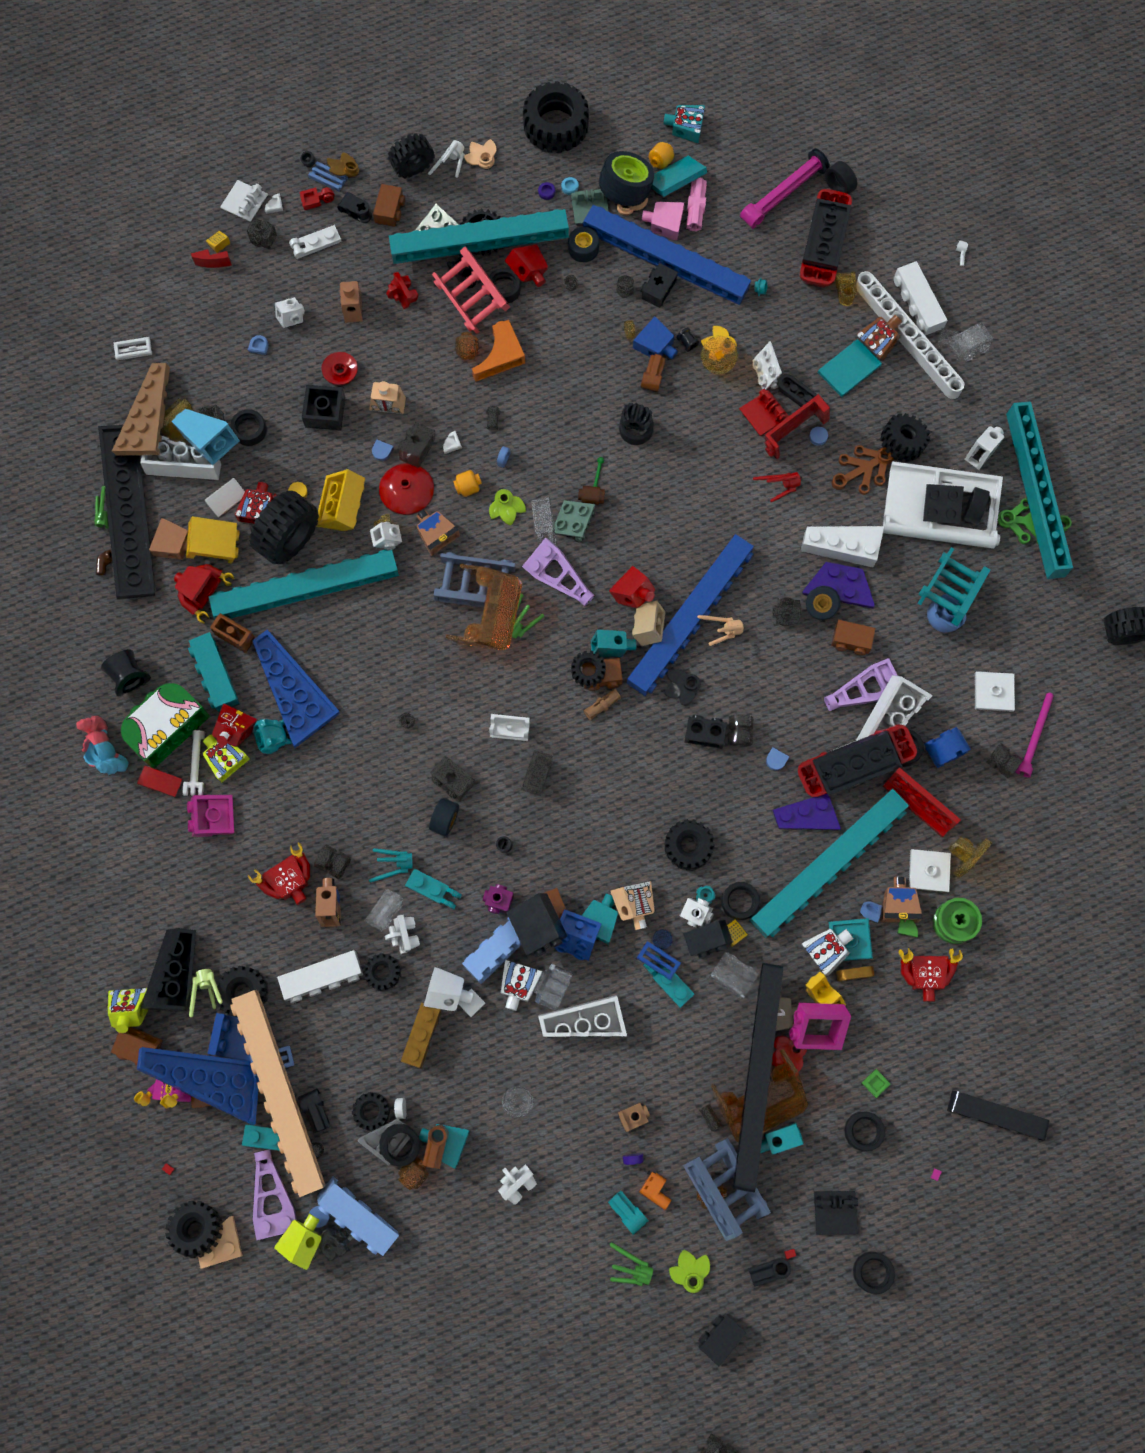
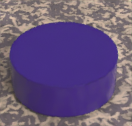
[538,182,556,200]
[623,1153,644,1165]

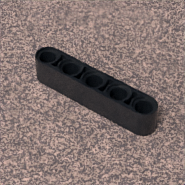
[947,1091,1050,1141]

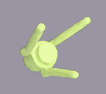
[189,969,223,1017]

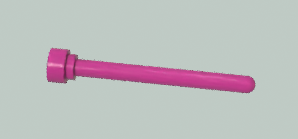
[1015,693,1054,778]

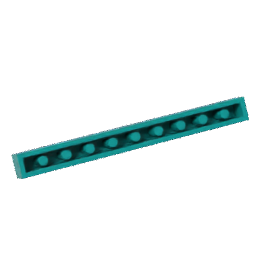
[389,209,569,264]
[1006,402,1073,579]
[209,550,399,619]
[750,789,909,938]

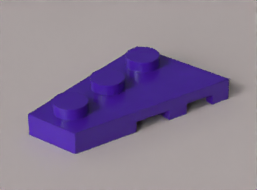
[773,793,841,830]

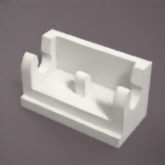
[489,714,530,741]

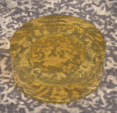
[624,320,635,339]

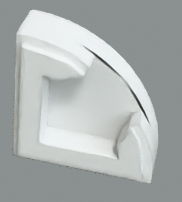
[265,193,283,214]
[443,431,462,454]

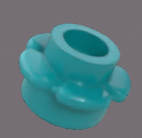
[754,278,768,296]
[696,886,715,904]

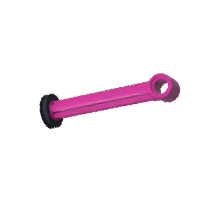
[740,148,830,229]

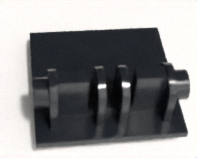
[923,484,964,524]
[814,1191,858,1235]

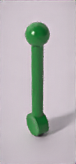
[593,457,604,487]

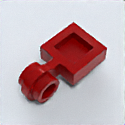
[299,187,335,210]

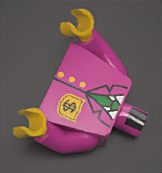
[134,1079,191,1108]

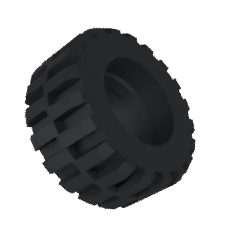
[523,81,589,153]
[249,491,319,564]

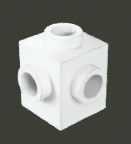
[275,297,304,328]
[370,522,402,550]
[680,898,713,928]

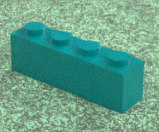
[188,632,240,712]

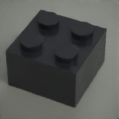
[302,385,346,430]

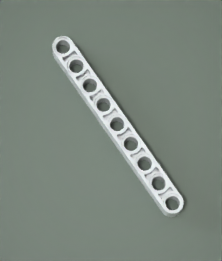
[855,271,964,399]

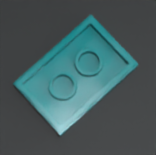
[651,155,707,197]
[817,339,882,397]

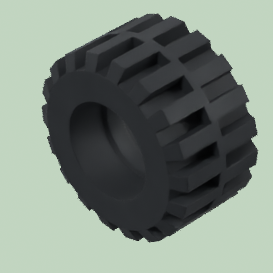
[1104,607,1145,645]

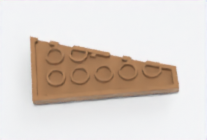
[112,363,170,455]

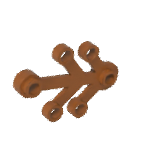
[832,445,894,495]

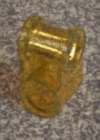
[835,271,857,306]

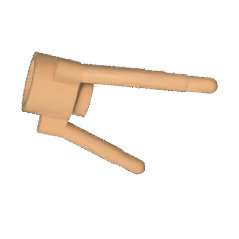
[697,615,744,646]

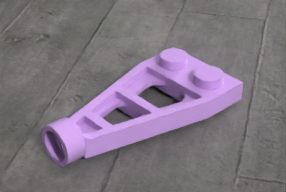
[522,538,595,606]
[824,658,898,711]
[253,1150,297,1240]

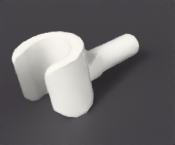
[956,241,968,266]

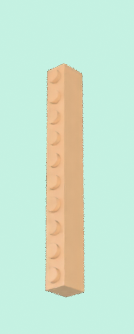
[230,990,326,1197]

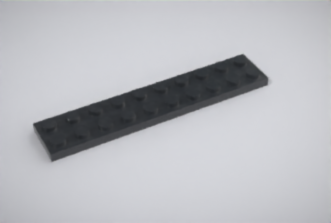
[98,425,155,599]

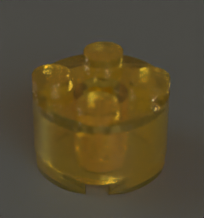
[701,336,738,374]

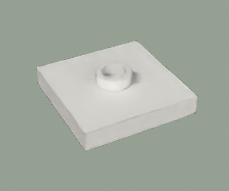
[975,672,1015,712]
[909,849,951,893]

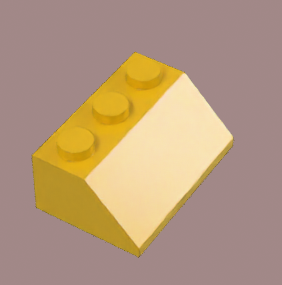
[316,469,365,531]

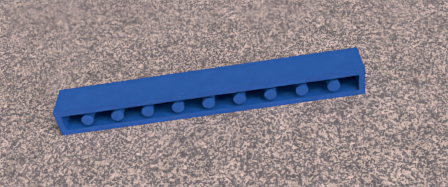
[583,205,751,305]
[627,534,754,696]

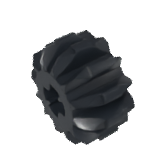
[621,403,652,431]

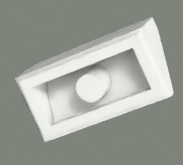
[205,478,245,518]

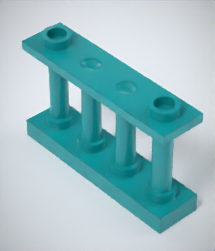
[917,547,991,627]

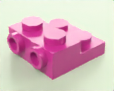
[187,795,234,837]

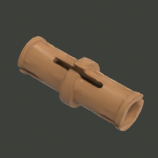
[583,689,621,720]

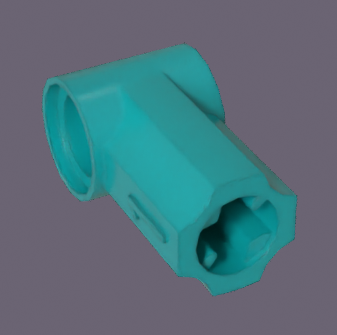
[608,1190,649,1235]

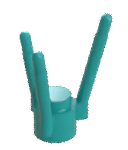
[369,848,413,882]

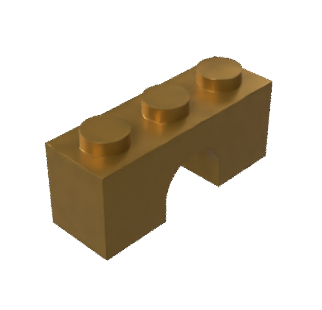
[401,1003,442,1069]

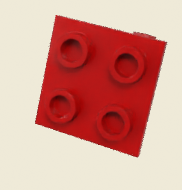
[739,388,789,436]

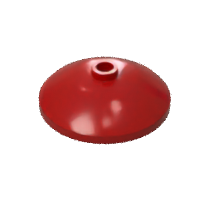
[379,463,434,515]

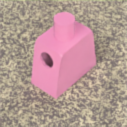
[642,202,684,241]

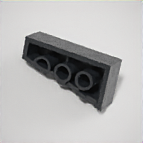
[140,928,196,1012]

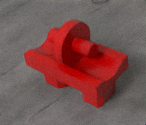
[386,272,418,309]

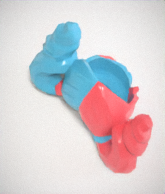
[76,716,129,775]

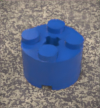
[924,727,971,768]

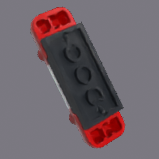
[800,189,852,288]
[798,724,917,797]

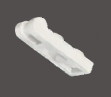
[289,225,342,259]

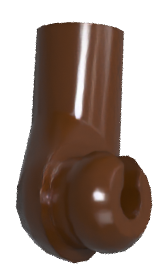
[96,550,112,575]

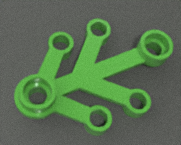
[997,498,1072,544]

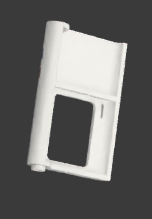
[883,461,1003,549]

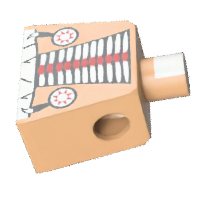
[369,381,406,414]
[611,881,654,930]

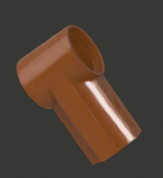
[641,354,666,392]
[422,1125,449,1169]

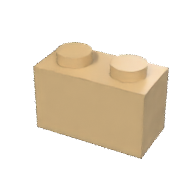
[632,601,665,646]

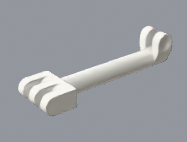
[183,730,205,796]

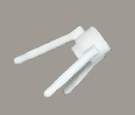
[428,140,465,178]

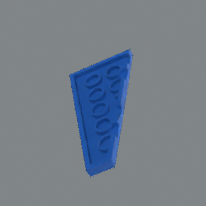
[252,629,340,749]
[137,1047,259,1125]

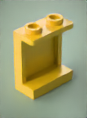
[186,516,240,564]

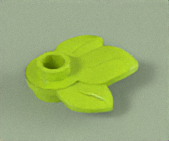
[489,489,526,525]
[669,1250,710,1293]

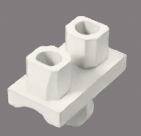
[385,915,420,954]
[498,1164,537,1205]

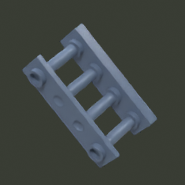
[434,552,515,611]
[683,1138,771,1241]

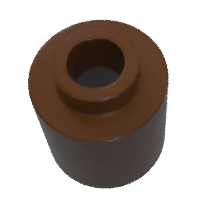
[578,485,605,505]

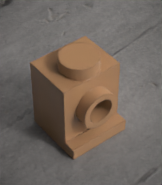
[618,1103,650,1132]

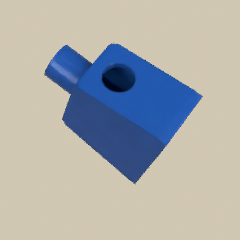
[633,316,678,360]

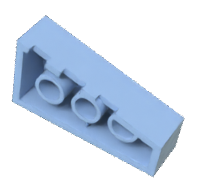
[462,917,521,984]
[317,1176,399,1256]

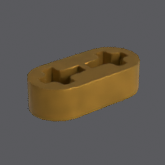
[836,966,875,982]

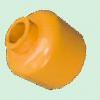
[649,142,674,169]
[453,470,482,497]

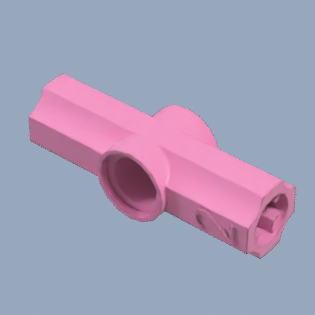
[686,177,707,231]

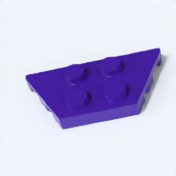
[802,562,874,609]

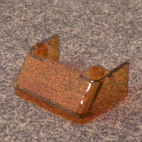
[446,564,522,650]
[710,1049,808,1142]

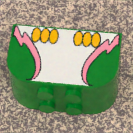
[121,683,211,769]

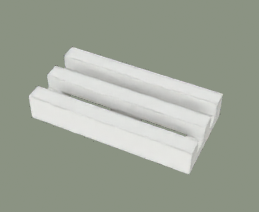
[114,337,152,360]

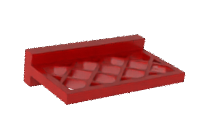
[882,767,961,837]

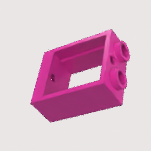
[789,1003,851,1050]

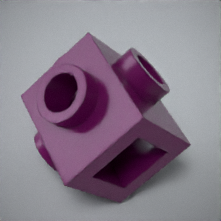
[482,884,514,914]

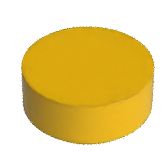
[288,482,308,498]

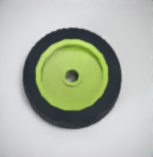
[599,151,654,206]

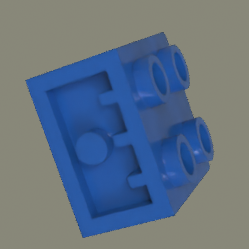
[554,909,602,961]
[207,1013,251,1061]

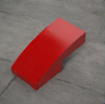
[191,249,232,268]
[137,766,182,797]

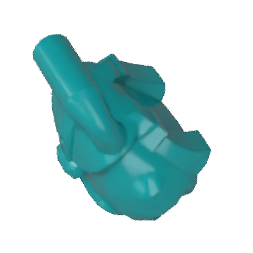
[253,719,292,754]

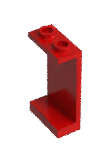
[764,394,830,459]

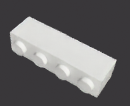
[894,261,948,335]
[277,950,364,1003]

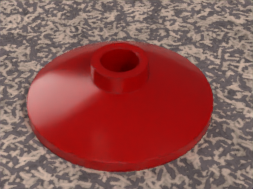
[321,352,358,385]

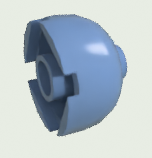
[927,594,966,633]

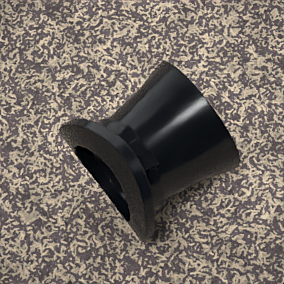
[101,649,151,697]

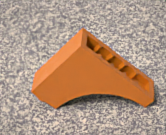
[472,320,525,382]

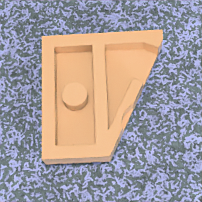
[198,1216,243,1269]

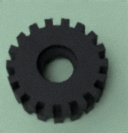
[388,133,435,179]
[880,413,930,462]
[664,819,714,870]
[215,966,268,1017]
[165,1200,223,1258]

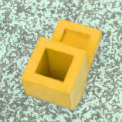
[806,972,846,1006]

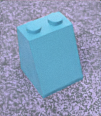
[172,409,240,466]

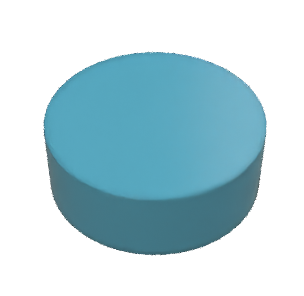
[561,177,579,195]

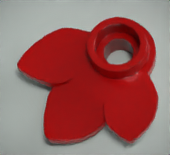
[771,1036,807,1076]

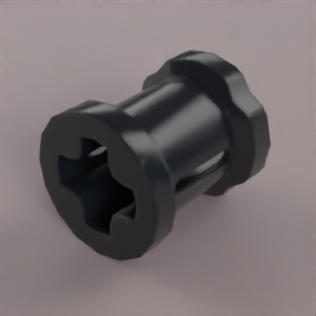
[676,327,700,352]

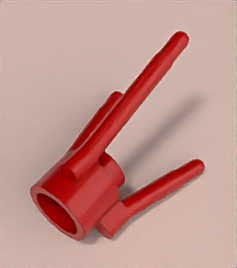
[753,472,801,502]

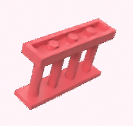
[432,247,510,334]

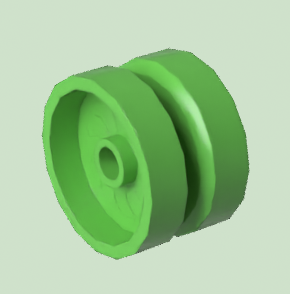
[933,898,982,944]

